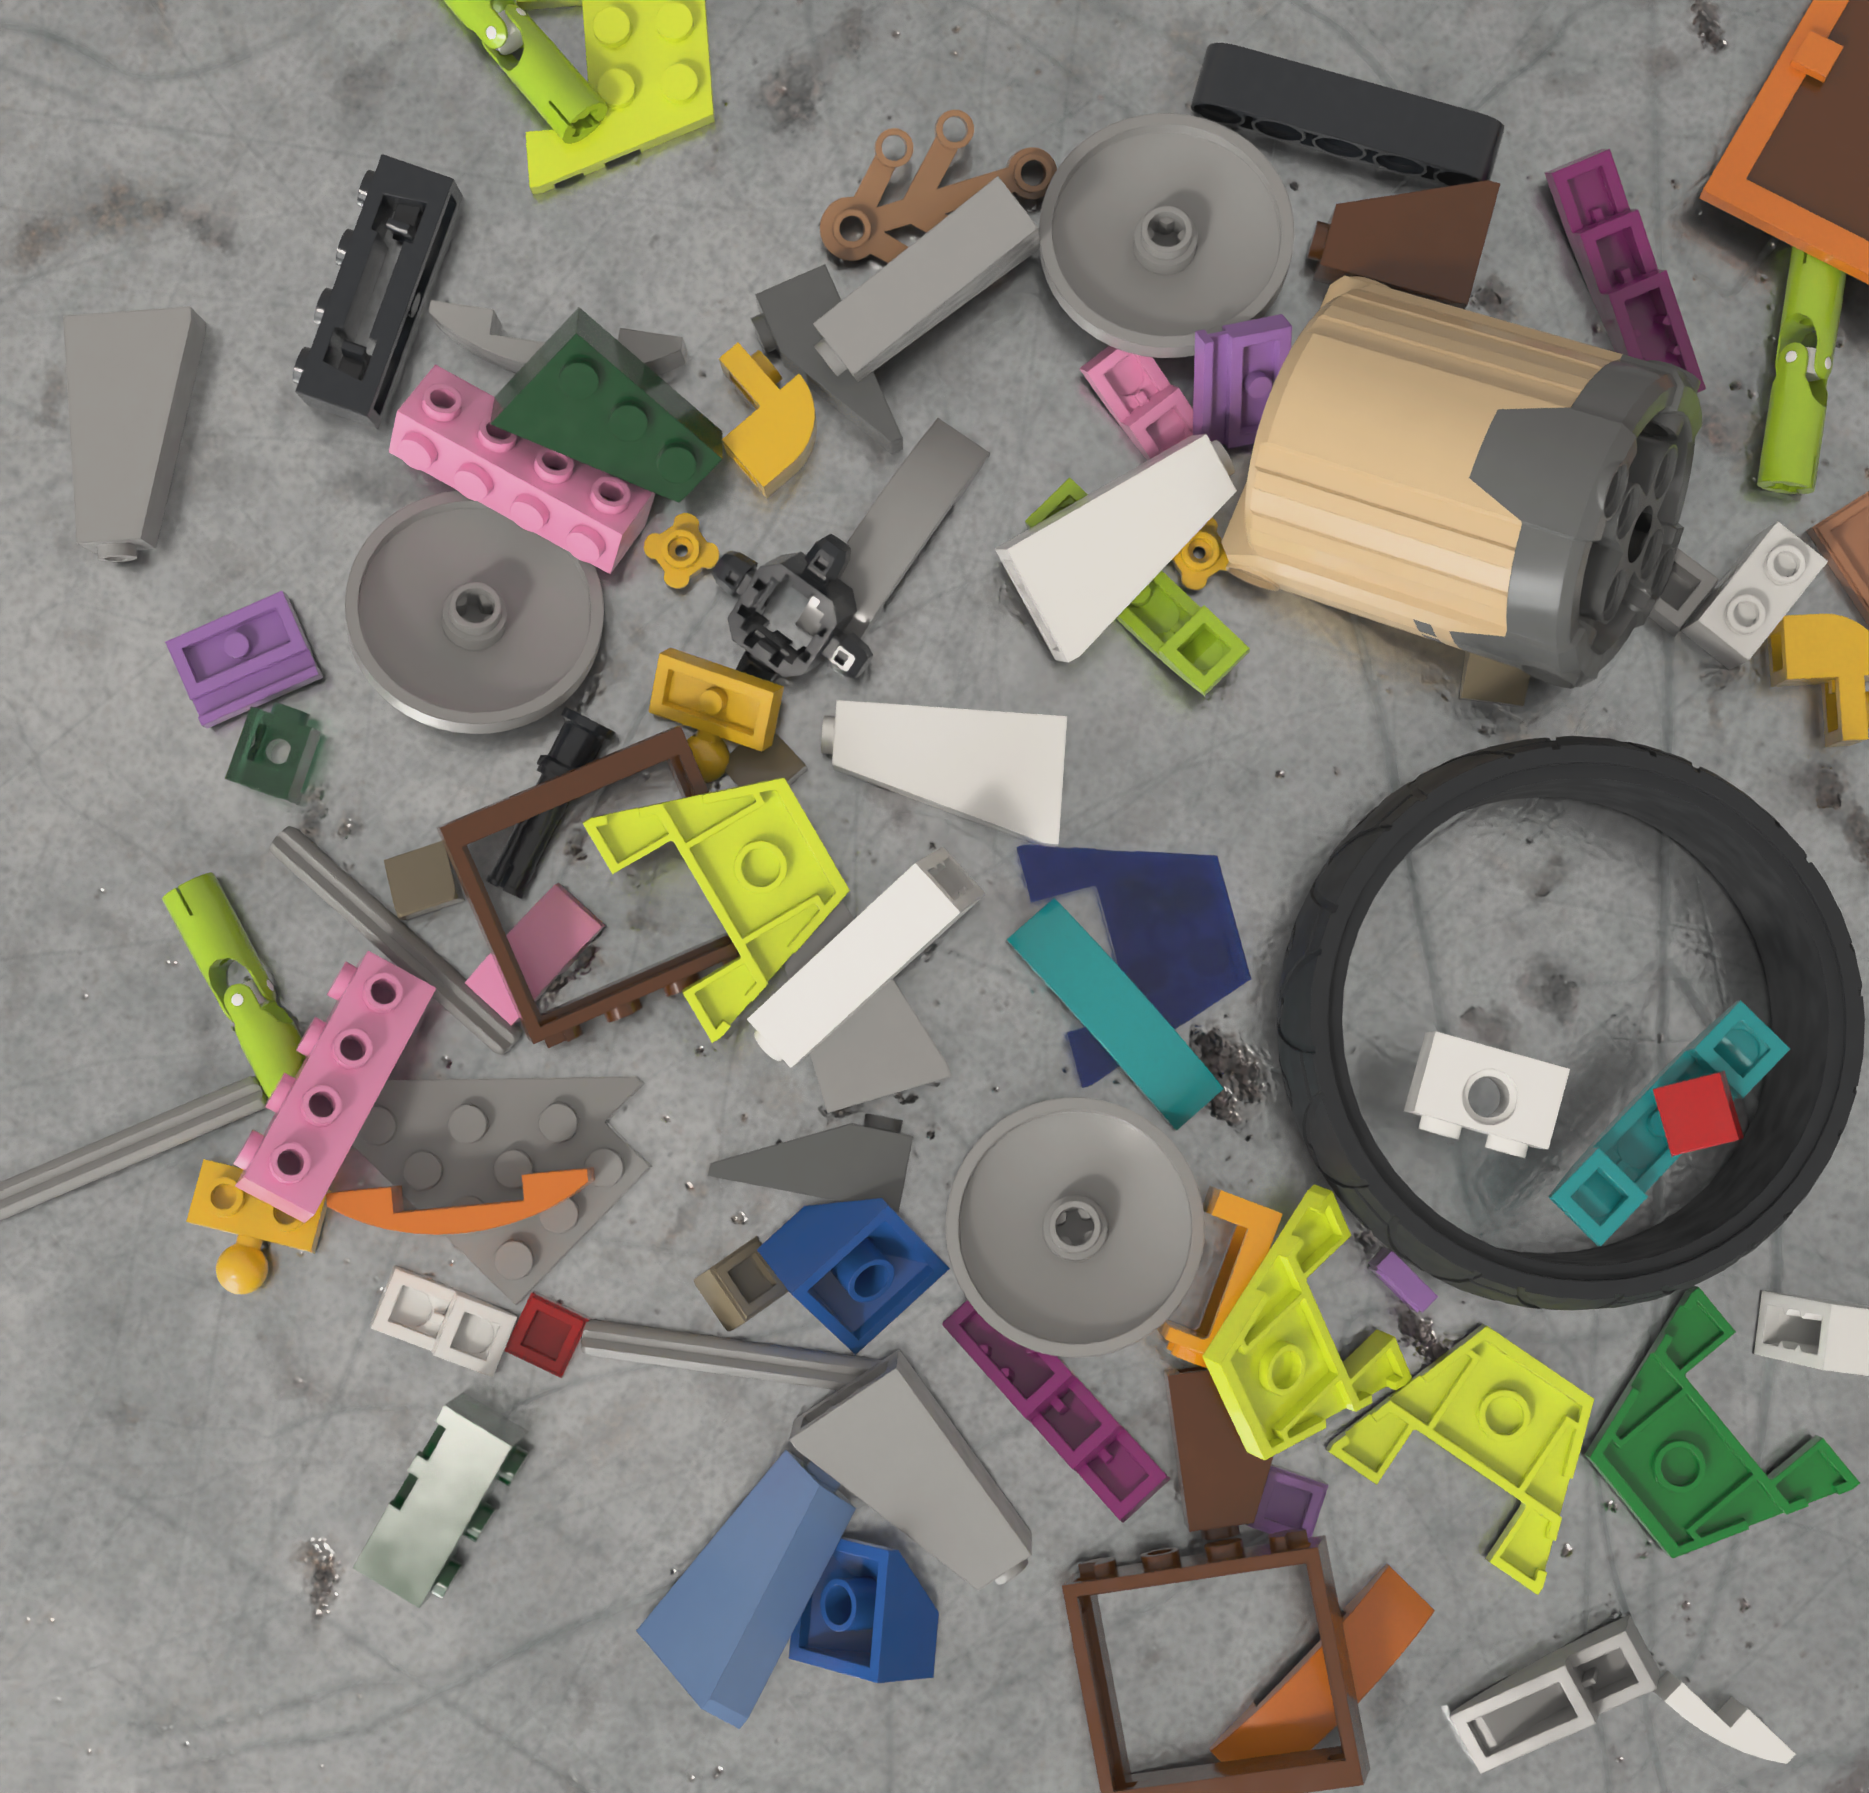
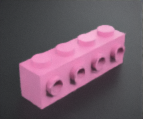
[389,364,656,574]
[234,951,436,1223]

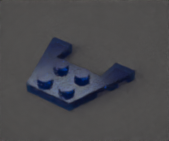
[1016,845,1251,1088]

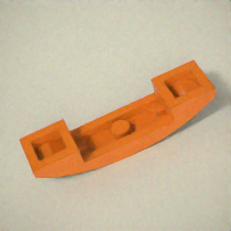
[326,1167,595,1235]
[1209,1564,1435,1762]

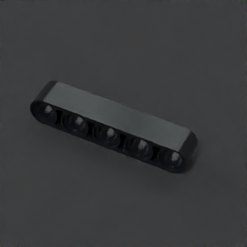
[1191,43,1504,187]

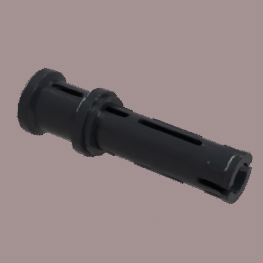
[486,707,616,899]

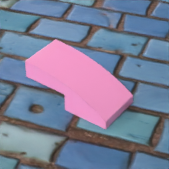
[1079,346,1193,461]
[465,883,605,1026]

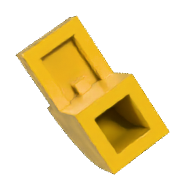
[719,342,817,498]
[1768,614,1869,747]

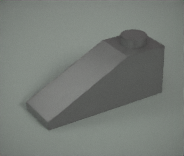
[750,264,903,454]
[708,1113,914,1213]

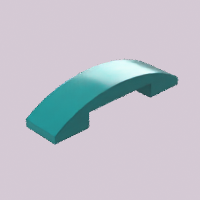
[1007,898,1224,1131]
[1548,1000,1790,1246]

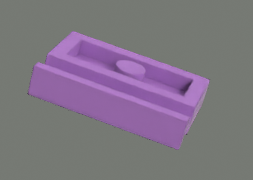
[1193,314,1292,449]
[165,591,323,729]

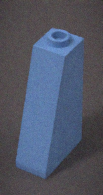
[636,1450,856,1729]

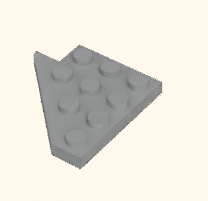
[352,1076,652,1305]

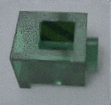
[225,702,321,805]

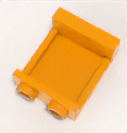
[1157,1186,1283,1368]

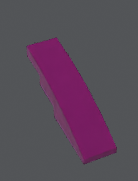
[1545,149,1706,393]
[942,1300,1170,1523]

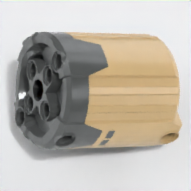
[1221,275,1702,689]

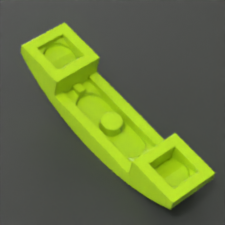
[1025,477,1250,696]

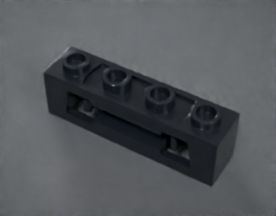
[293,154,463,429]

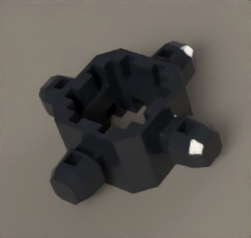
[712,534,873,682]

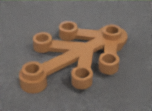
[820,110,1057,263]

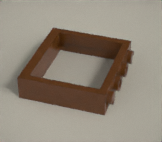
[436,726,739,1048]
[1062,1528,1370,1793]

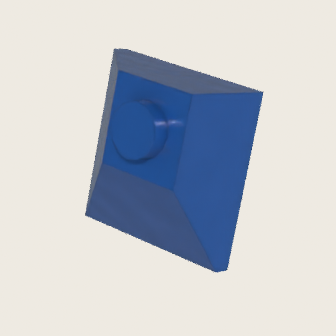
[757,1198,950,1355]
[789,1537,939,1683]

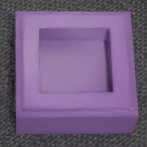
[1368,1247,1438,1313]
[1246,1464,1329,1538]

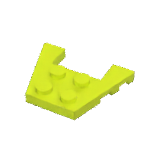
[516,0,715,194]
[582,777,850,1043]
[1202,1184,1413,1460]
[1326,1324,1594,1595]

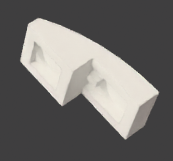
[370,1265,517,1377]
[1653,1670,1796,1764]

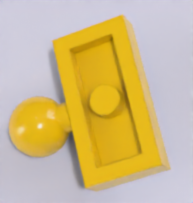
[648,648,784,783]
[186,1159,332,1295]

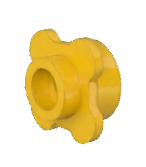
[644,513,720,589]
[1171,518,1229,591]

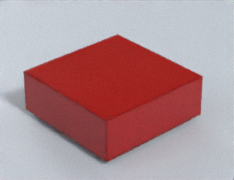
[1653,1070,1744,1156]
[504,1291,592,1378]

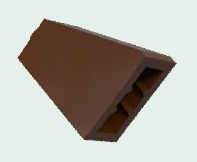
[1307,180,1500,309]
[1163,1365,1273,1540]

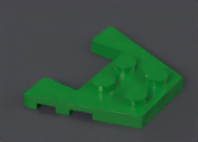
[1585,1286,1860,1559]

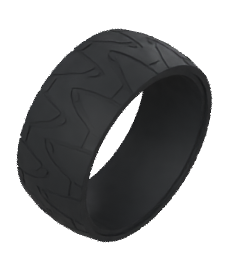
[1276,736,1865,1311]

